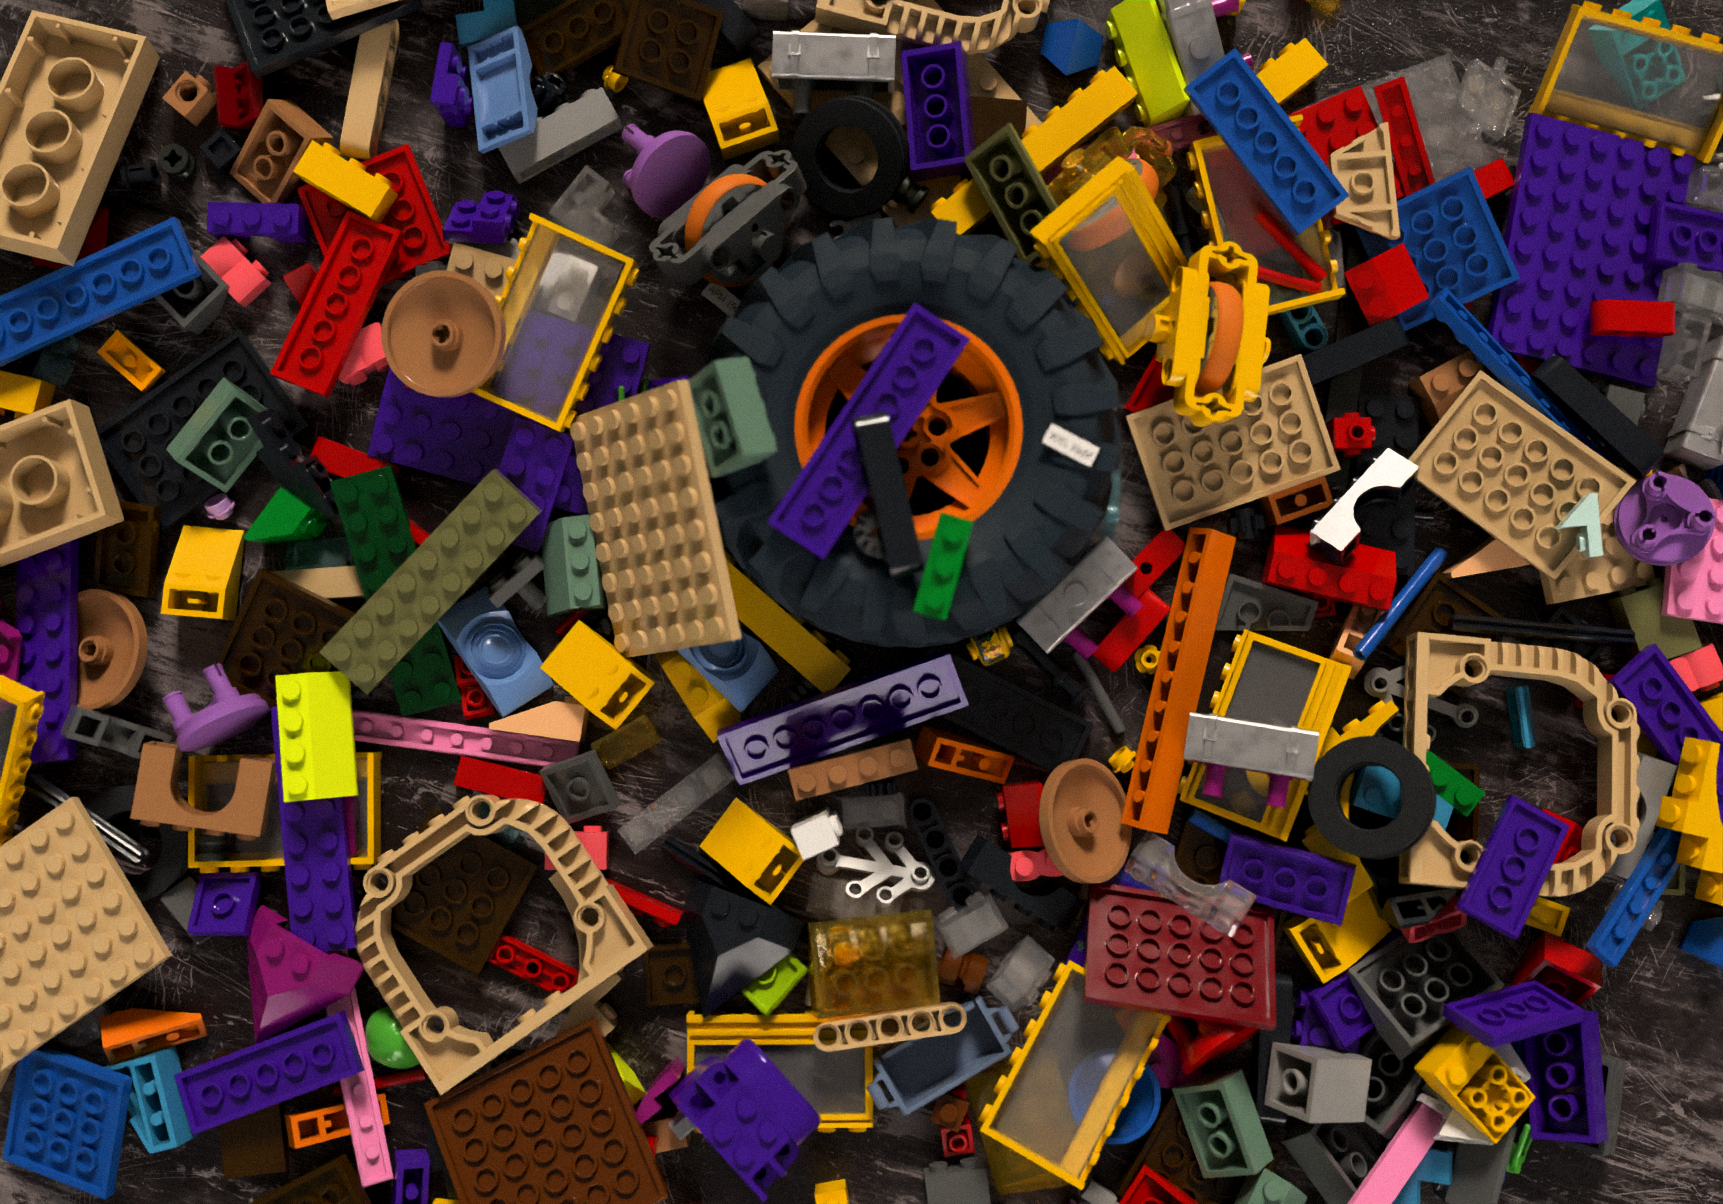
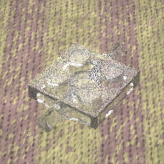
[1451,57,1521,142]

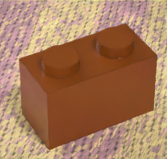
[1258,476,1333,526]

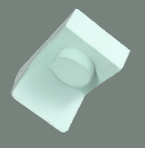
[1555,493,1603,558]

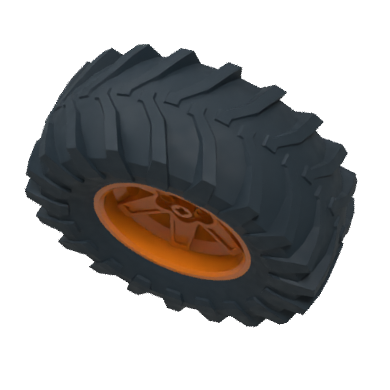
[702,217,1122,648]

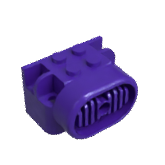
[668,1038,821,1202]

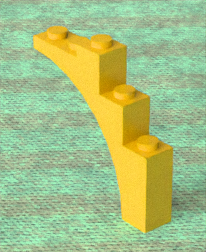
[1301,700,1399,903]
[1656,737,1723,906]

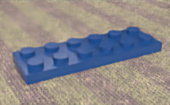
[1184,48,1350,236]

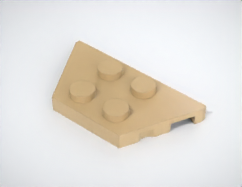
[1327,122,1400,240]

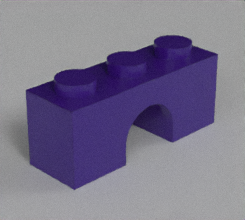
[207,202,310,244]

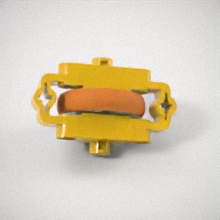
[1144,241,1271,427]

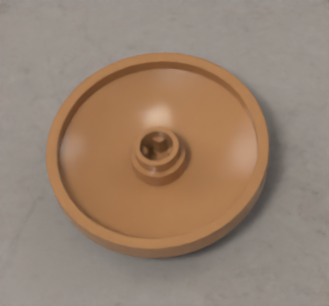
[381,270,506,398]
[77,589,148,711]
[1039,758,1132,884]

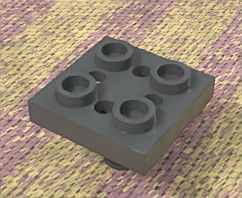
[488,550,548,611]

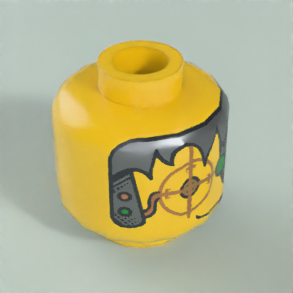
[966,624,1013,666]

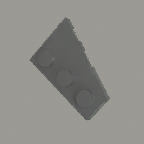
[1215,573,1319,631]

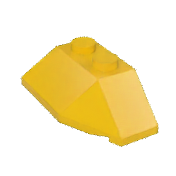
[654,650,742,743]

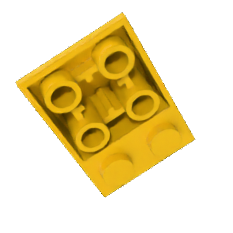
[702,58,780,161]
[161,525,245,621]
[540,620,655,730]
[699,797,804,905]
[1283,891,1392,984]
[1414,1023,1536,1144]

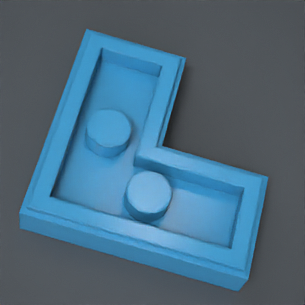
[455,0,518,47]
[1387,1141,1452,1204]

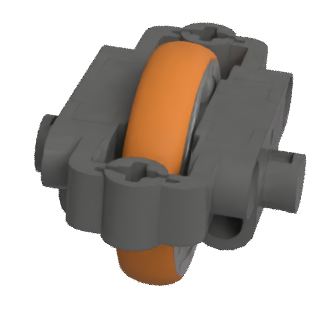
[649,150,807,287]

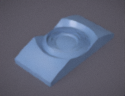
[467,25,538,154]
[438,586,554,718]
[677,629,779,713]

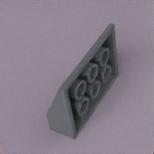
[1347,930,1504,1060]

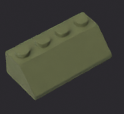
[963,123,1073,265]

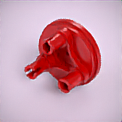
[1165,1016,1259,1075]

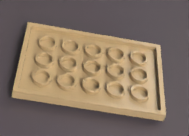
[1125,354,1341,531]
[1408,370,1636,580]

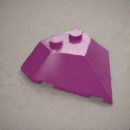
[246,905,364,1044]

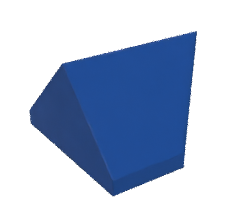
[1039,19,1104,76]
[1678,916,1723,970]

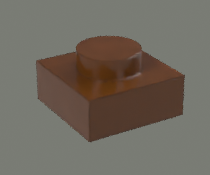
[930,1092,970,1133]

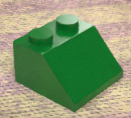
[243,487,328,547]

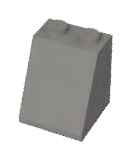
[1264,1042,1372,1123]

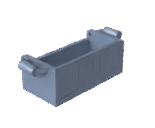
[866,991,1019,1117]

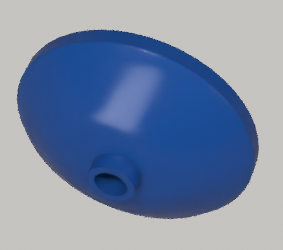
[1067,1047,1161,1144]

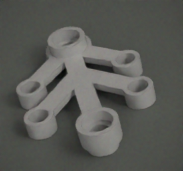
[1363,665,1479,742]
[816,826,935,908]

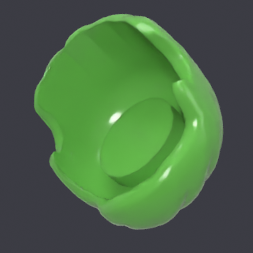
[365,1006,420,1069]

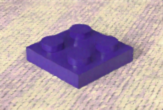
[187,872,263,936]

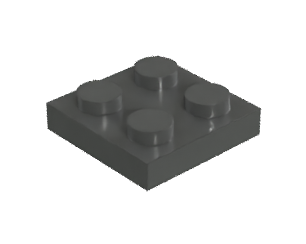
[539,750,621,824]

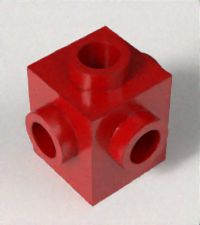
[1326,412,1376,458]

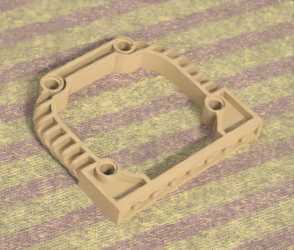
[815,0,1050,55]
[1399,632,1640,897]
[355,794,654,1095]

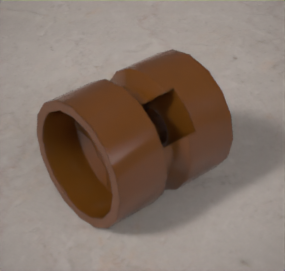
[934,943,989,996]

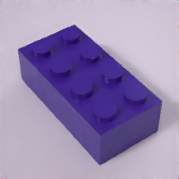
[900,41,975,181]
[1524,1010,1608,1144]

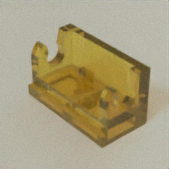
[590,714,663,770]

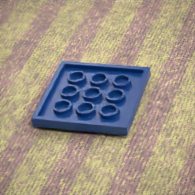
[1354,166,1520,331]
[2,1045,133,1199]

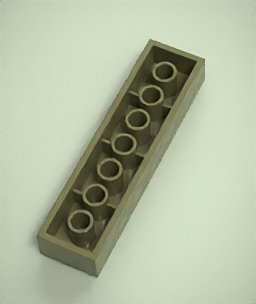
[319,469,542,694]

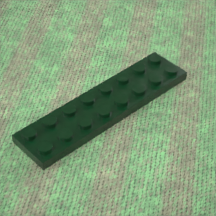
[330,465,462,717]

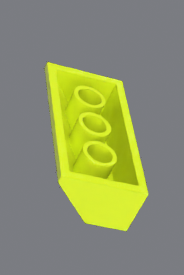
[1105,0,1190,128]
[275,671,358,802]

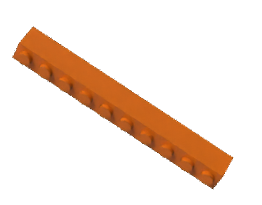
[1120,527,1236,834]

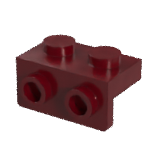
[213,60,265,130]

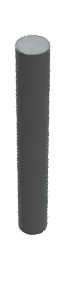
[1072,652,1126,735]

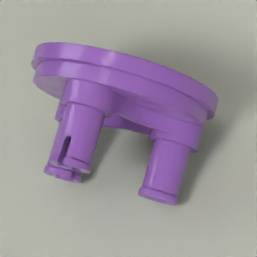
[622,124,710,217]
[1613,471,1717,566]
[162,664,270,752]

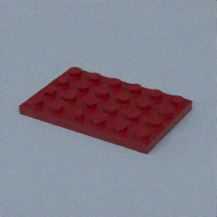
[1083,883,1276,1031]

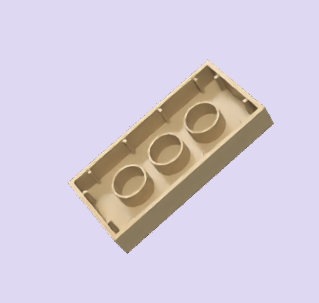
[0,10,160,266]
[0,399,125,567]

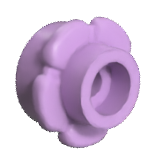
[204,493,235,520]

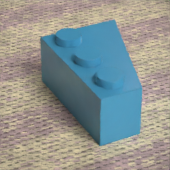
[1350,766,1453,831]
[105,1045,198,1154]

